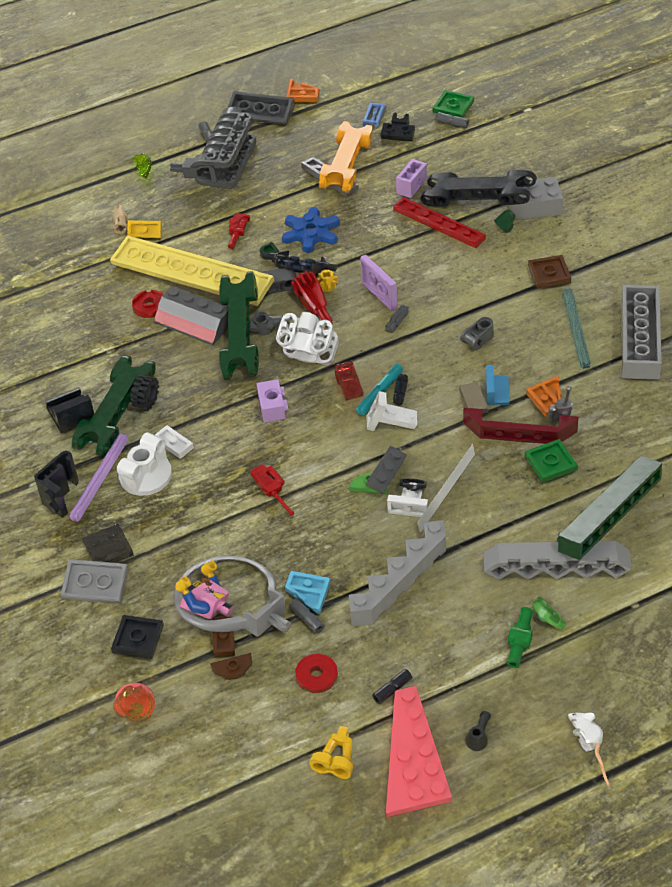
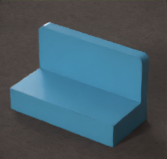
[486,365,510,405]

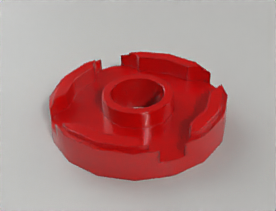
[132,290,163,318]
[295,653,338,693]

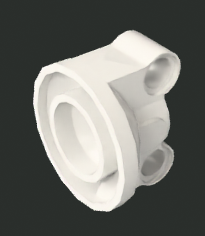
[117,432,172,496]

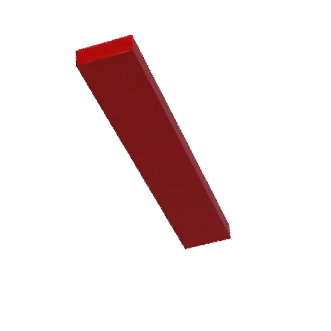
[393,197,486,248]

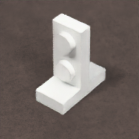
[367,391,417,431]

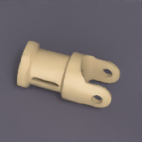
[113,205,128,235]

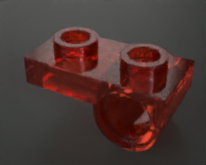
[334,361,364,401]

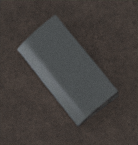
[228,91,295,125]

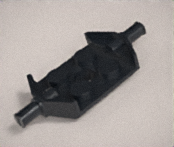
[263,251,337,274]

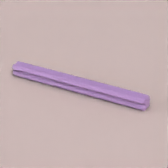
[69,433,128,522]

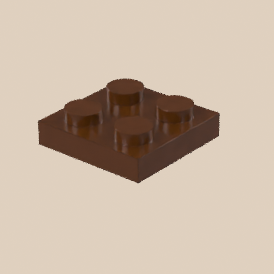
[528,255,571,289]

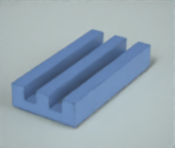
[363,103,386,128]

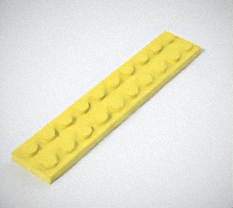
[110,235,274,306]

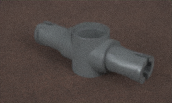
[250,312,290,336]

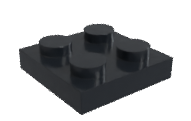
[111,615,164,659]

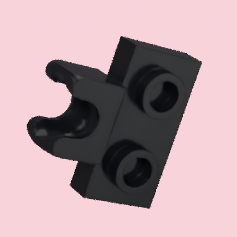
[380,112,415,142]

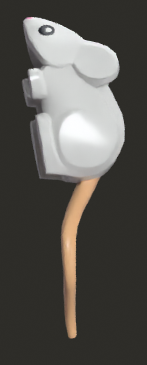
[568,713,610,786]

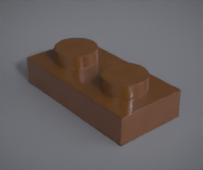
[212,616,235,658]

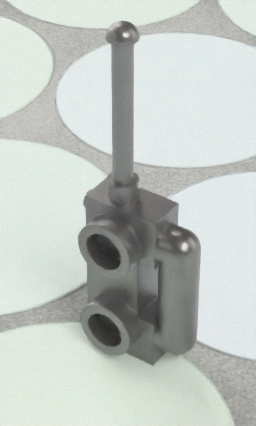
[547,386,573,424]

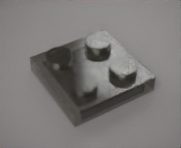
[82,524,134,563]

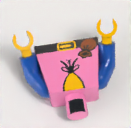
[175,560,234,619]

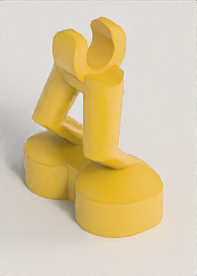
[309,726,354,779]

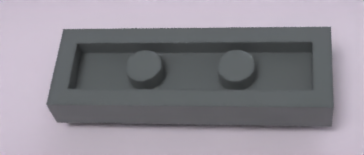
[366,445,407,494]

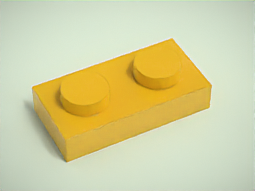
[127,220,162,238]

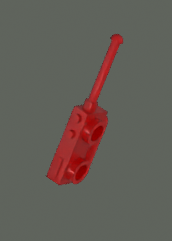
[250,464,294,516]

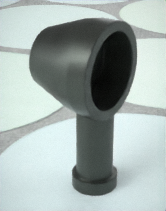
[466,711,491,751]

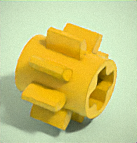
[317,270,338,292]

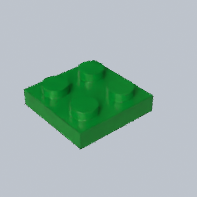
[432,90,474,118]
[525,439,578,483]

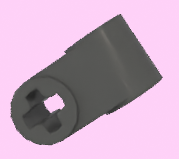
[460,317,494,350]

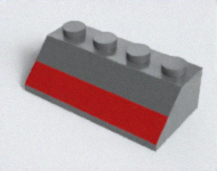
[154,286,228,346]

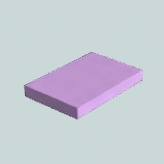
[360,254,398,312]

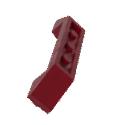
[463,407,579,444]

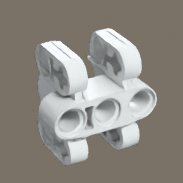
[276,312,339,365]

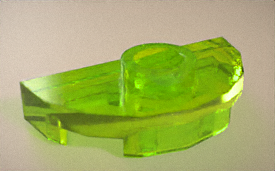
[132,153,152,179]

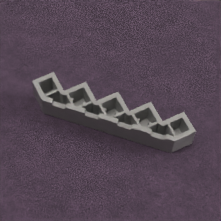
[349,520,446,626]
[484,541,632,580]

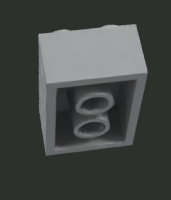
[508,177,563,220]

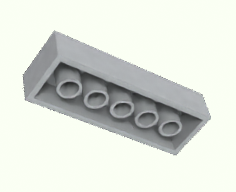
[621,285,662,379]

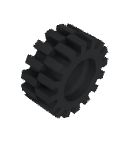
[130,374,159,410]

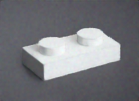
[155,425,194,459]

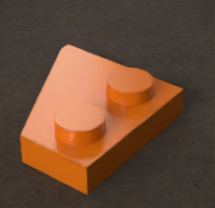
[286,79,319,103]
[526,376,561,418]

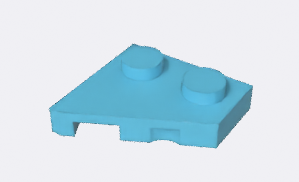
[285,571,331,614]

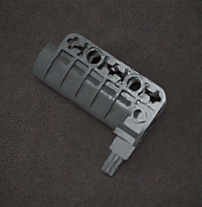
[170,107,257,188]

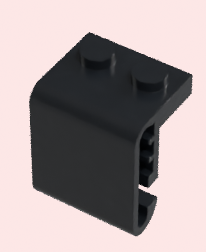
[44,387,94,433]
[34,451,79,518]

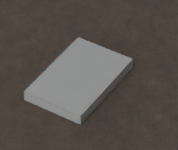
[60,559,129,604]

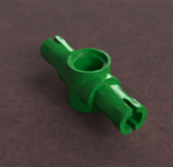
[507,607,533,668]

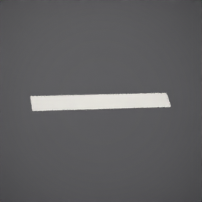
[417,444,475,533]

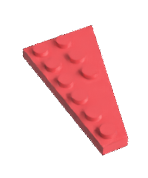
[386,686,452,817]

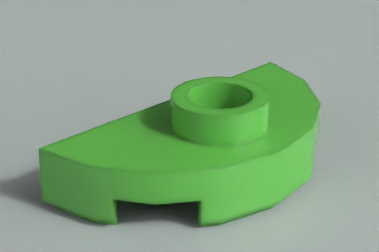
[349,474,388,494]
[532,597,567,630]

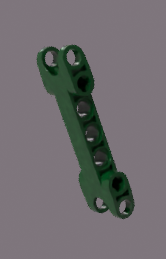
[219,271,259,380]
[72,355,156,456]

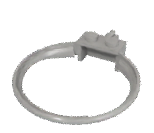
[174,556,291,637]

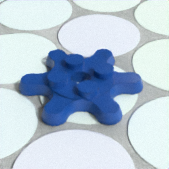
[281,207,340,253]

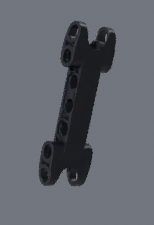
[420,170,537,207]

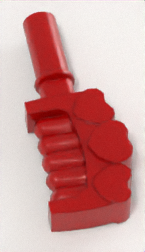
[228,213,250,249]

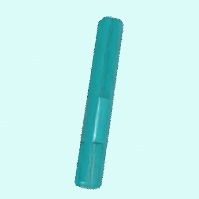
[356,364,403,416]

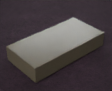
[459,382,488,413]

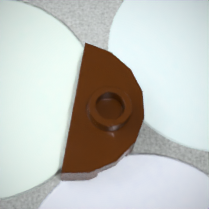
[210,653,252,680]

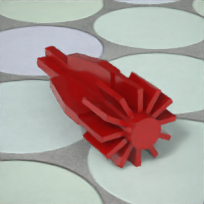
[291,271,333,327]

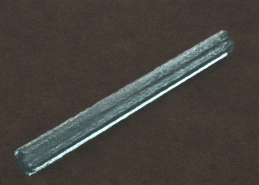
[563,288,591,369]

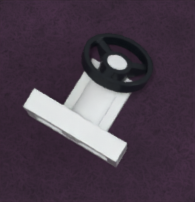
[387,478,428,517]

